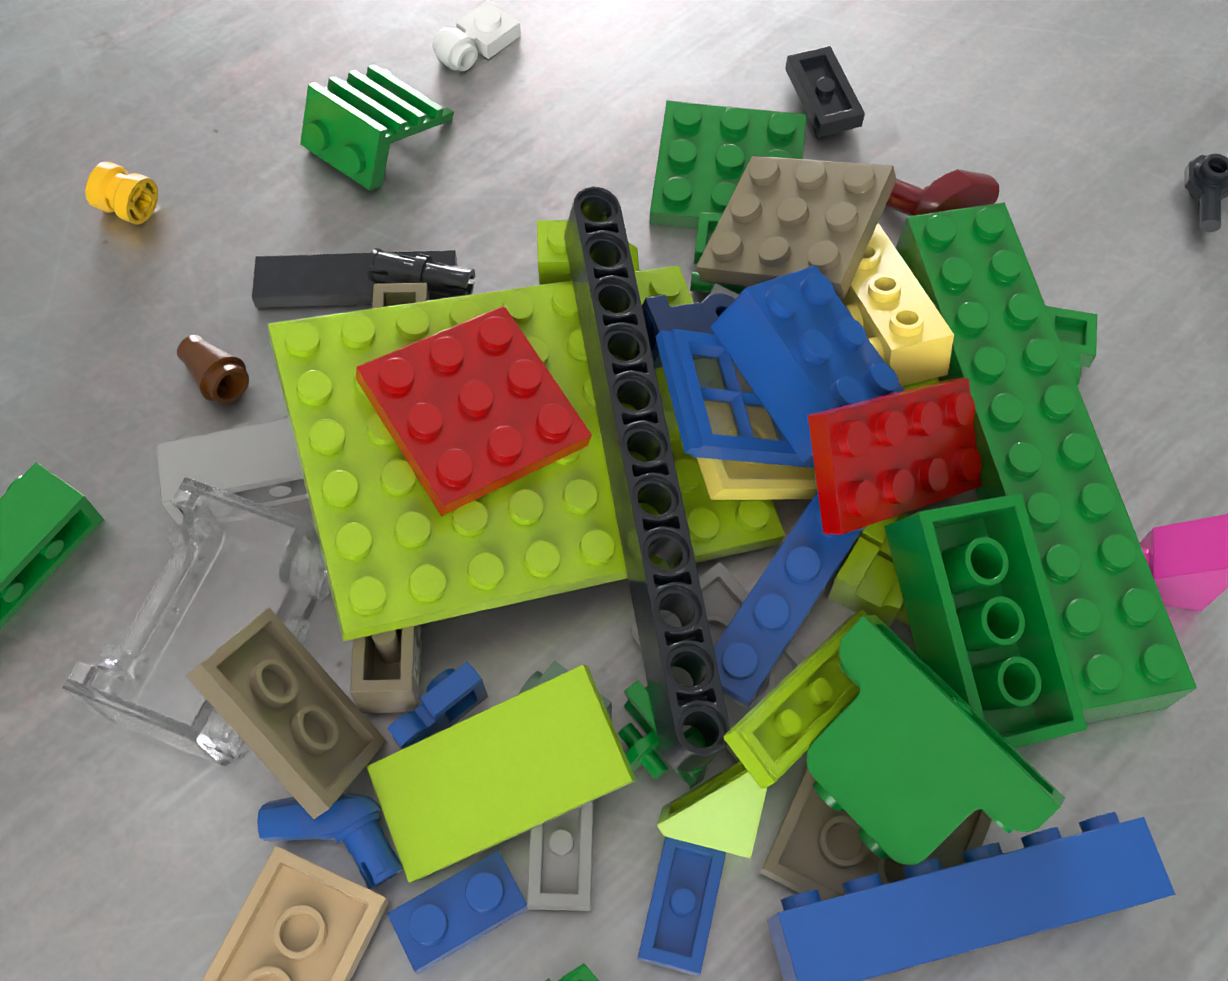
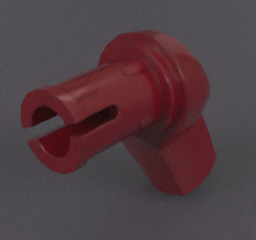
[886,169,1000,216]

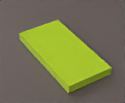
[366,665,636,883]

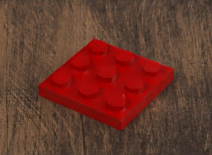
[355,306,592,516]

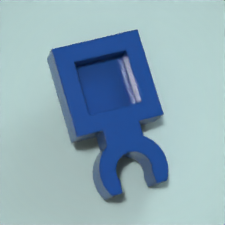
[387,661,488,749]

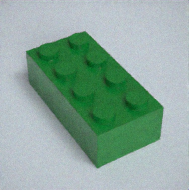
[884,493,1088,749]

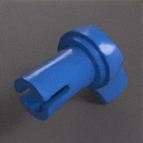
[257,792,404,890]

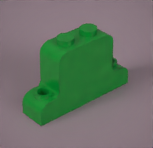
[806,615,1065,865]

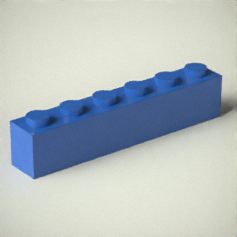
[767,812,1176,981]

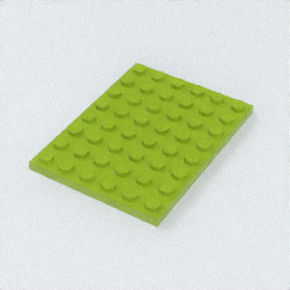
[268,265,785,641]

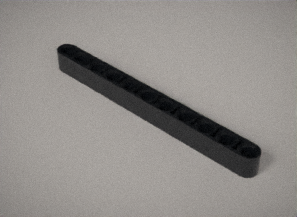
[564,186,730,772]

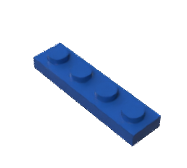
[714,491,865,708]

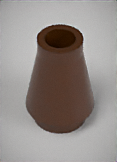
[177,335,249,404]

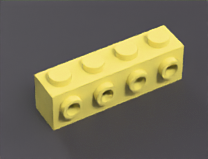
[839,223,954,386]

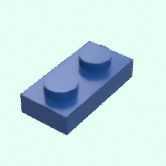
[637,837,726,976]
[387,850,528,974]

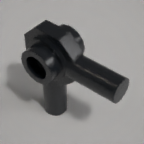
[1184,154,1228,232]

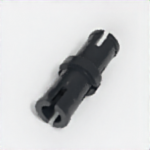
[367,248,475,297]

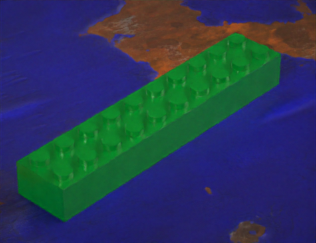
[896,202,1197,724]

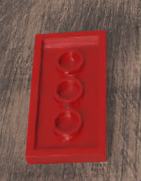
[808,378,982,535]

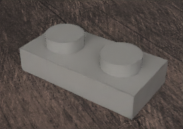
[527,800,594,911]

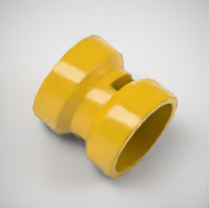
[85,161,158,225]

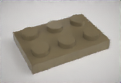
[186,607,387,819]

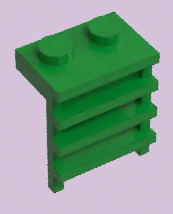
[300,64,454,191]

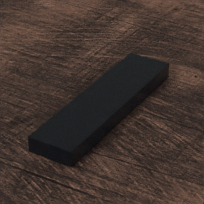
[252,250,457,308]

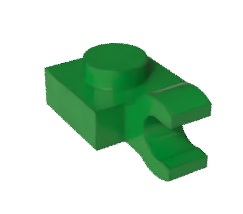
[1046,306,1098,386]

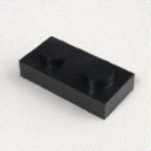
[785,46,865,137]

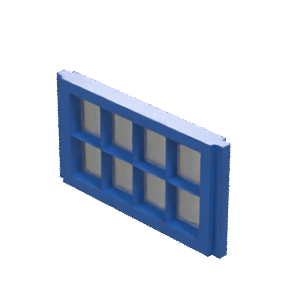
[655,328,815,468]

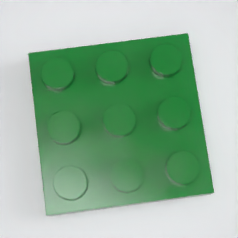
[649,100,807,229]

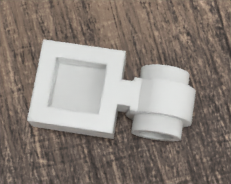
[433,0,521,71]

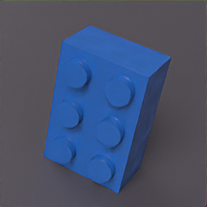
[710,265,905,463]

